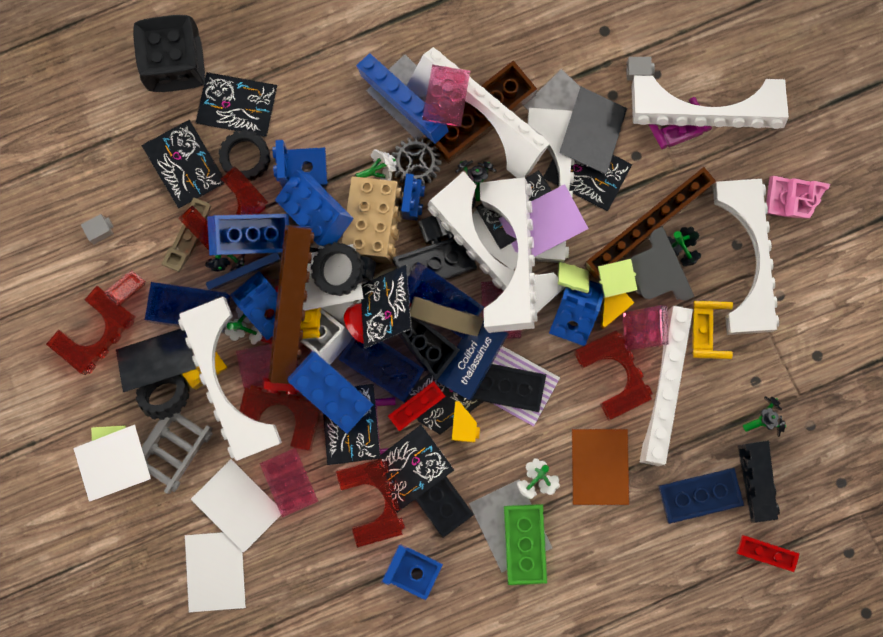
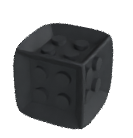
[133,15,205,92]

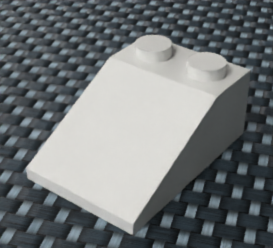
[300,308,353,364]

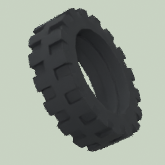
[219,130,270,182]
[311,242,365,296]
[136,374,190,420]

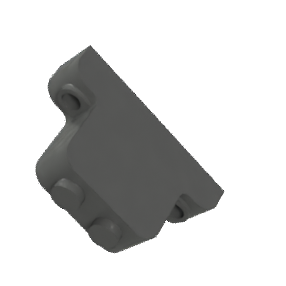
[631,226,695,301]

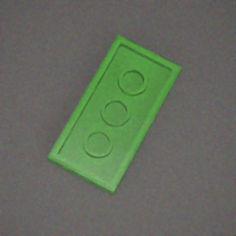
[504,504,547,585]

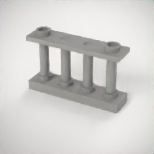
[141,412,213,494]

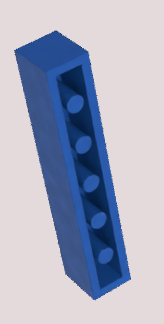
[356,53,449,144]

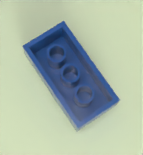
[275,170,354,247]
[207,214,289,256]
[287,350,373,434]

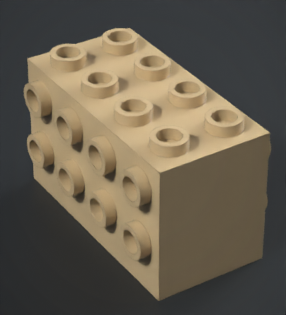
[342,176,404,264]

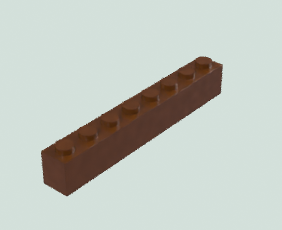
[584,167,716,280]
[268,225,314,384]

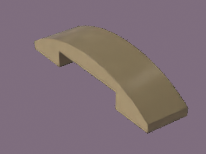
[162,198,211,272]
[410,296,484,336]

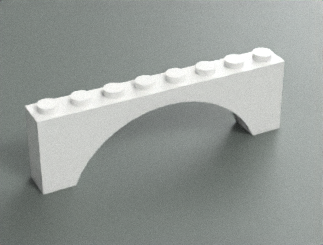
[406,47,550,178]
[632,75,789,129]
[527,108,575,263]
[427,171,565,312]
[480,177,537,333]
[713,179,779,335]
[178,297,282,461]
[640,306,693,466]

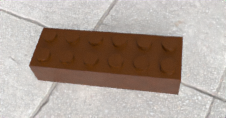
[425,60,537,164]

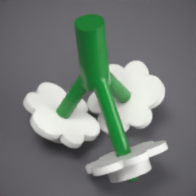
[355,149,397,181]
[225,306,262,345]
[517,458,560,499]

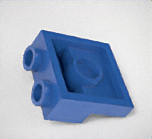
[401,173,425,221]

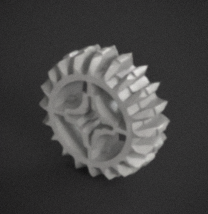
[392,136,442,186]

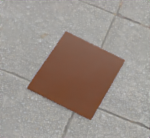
[572,429,629,505]

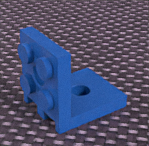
[272,140,328,188]
[230,271,278,340]
[549,280,604,346]
[382,544,443,600]

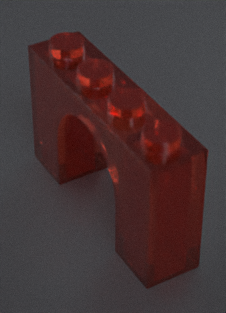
[178,166,268,250]
[46,286,135,375]
[574,330,653,421]
[239,385,321,451]
[336,457,405,548]

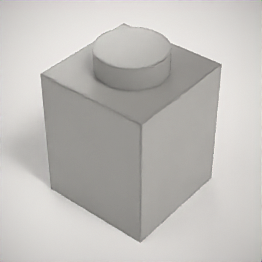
[626,57,655,81]
[81,214,114,244]

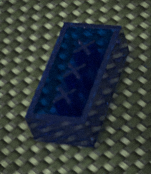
[407,262,484,339]
[144,282,231,334]
[339,338,425,403]

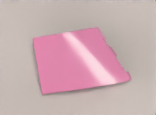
[766,176,830,219]

